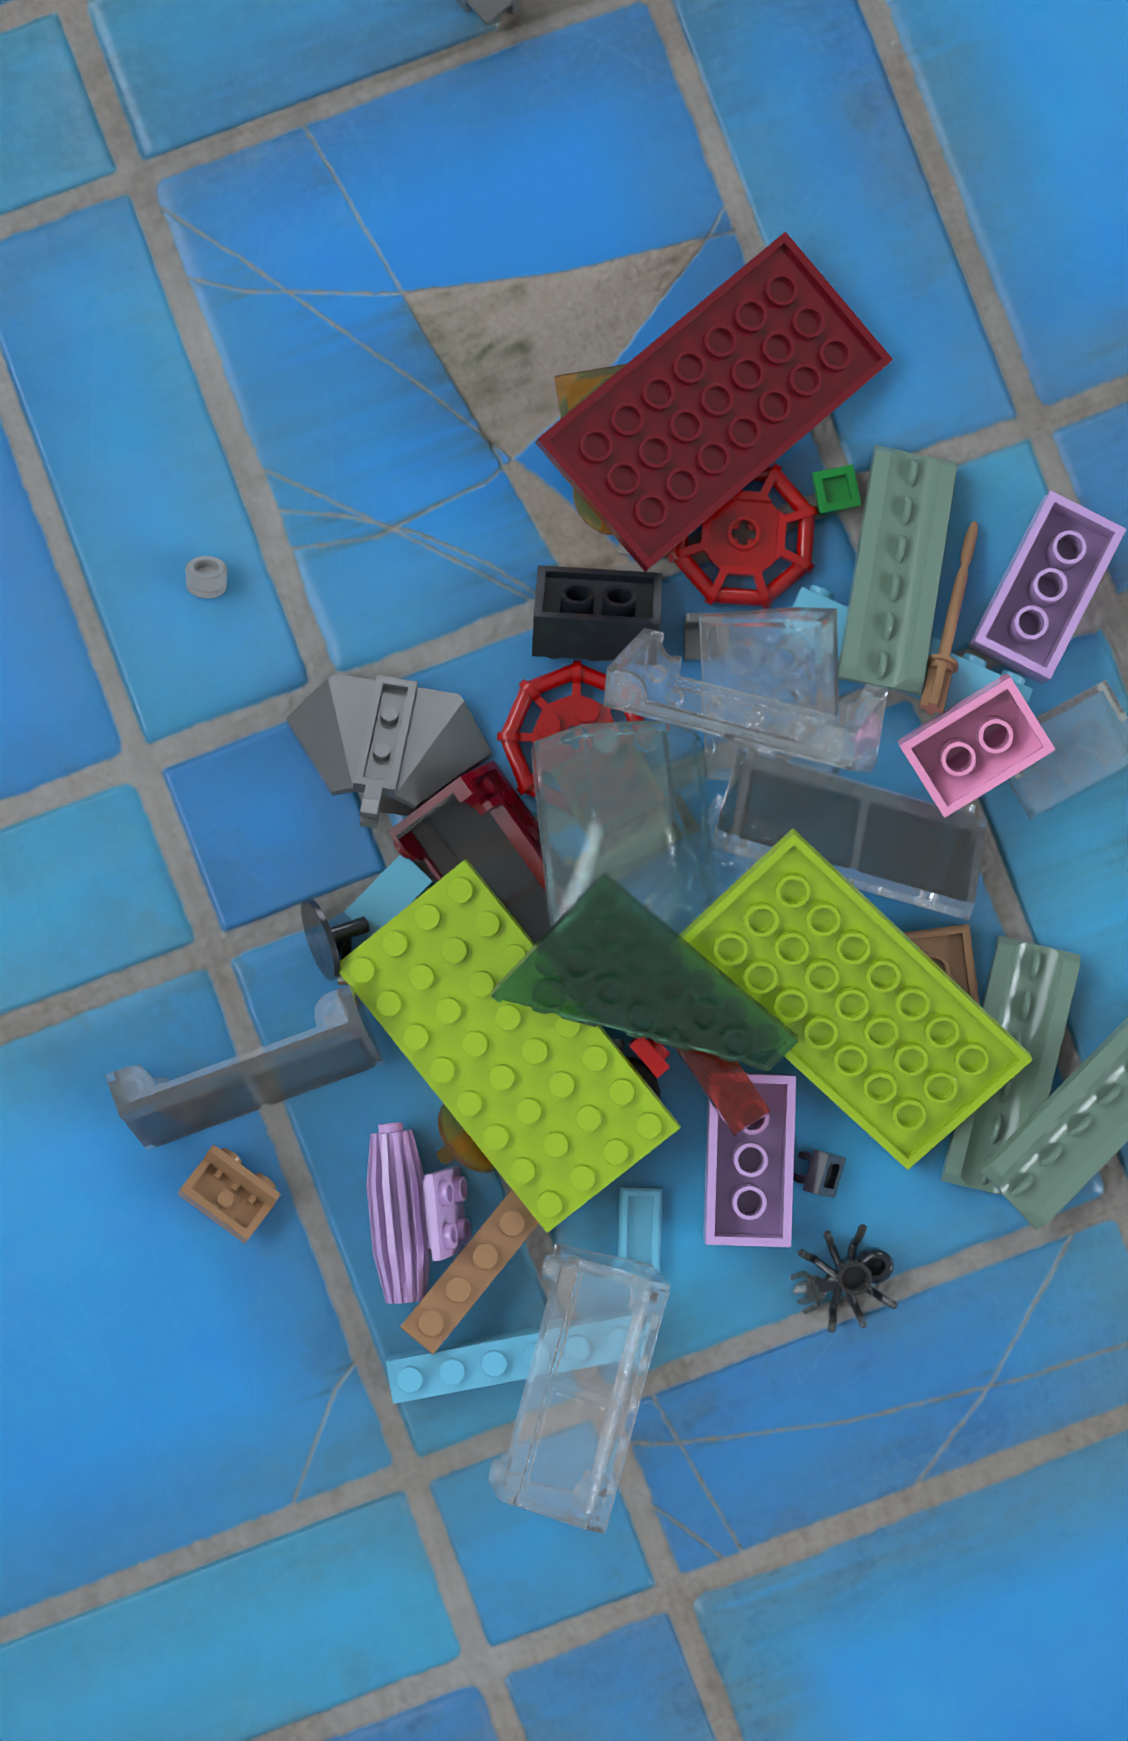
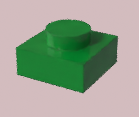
[811,464,862,516]

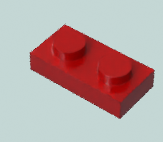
[628,1033,670,1078]

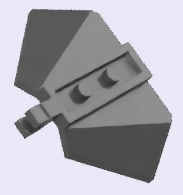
[286,673,492,829]

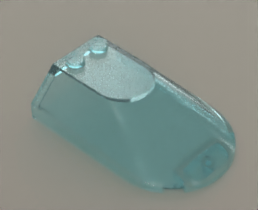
[531,720,718,987]

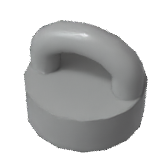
[185,556,227,598]

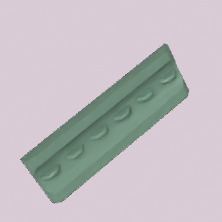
[836,445,957,696]
[940,935,1081,1196]
[979,1017,1128,1230]

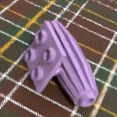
[366,1122,472,1304]

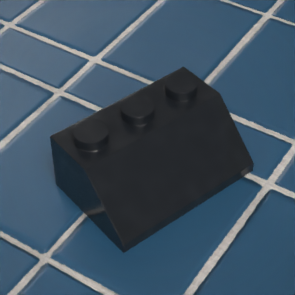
[532,565,662,664]

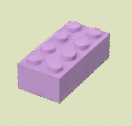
[967,491,1126,684]
[703,1071,796,1247]

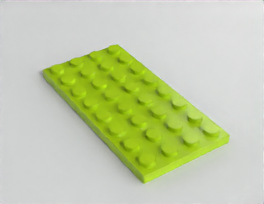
[669,828,1032,1170]
[340,859,681,1233]

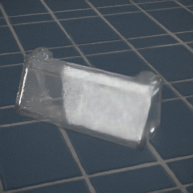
[603,628,888,772]
[489,1243,671,1534]

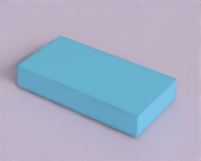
[344,855,433,937]
[617,1186,662,1273]

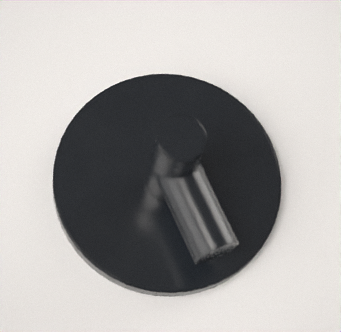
[301,899,370,981]

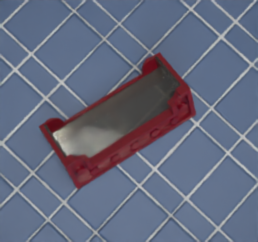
[388,760,637,1004]

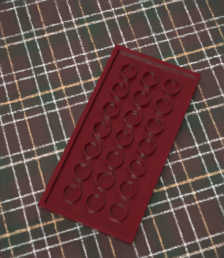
[535,231,893,572]

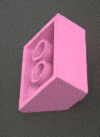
[897,673,1056,818]

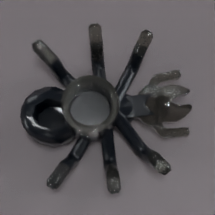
[789,1224,898,1332]

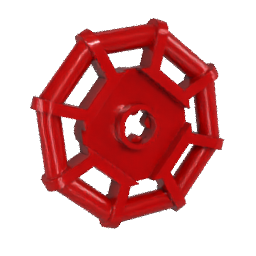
[667,463,819,610]
[497,660,654,817]

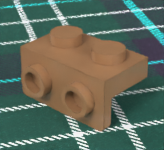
[177,1145,281,1244]

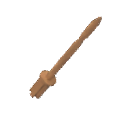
[919,521,978,715]

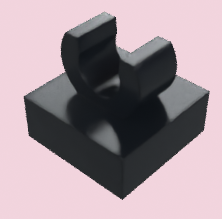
[793,1149,846,1198]

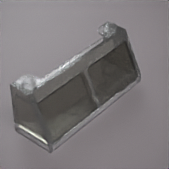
[711,742,987,921]
[105,985,385,1150]

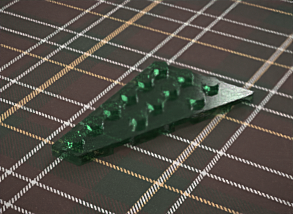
[491,871,798,1071]

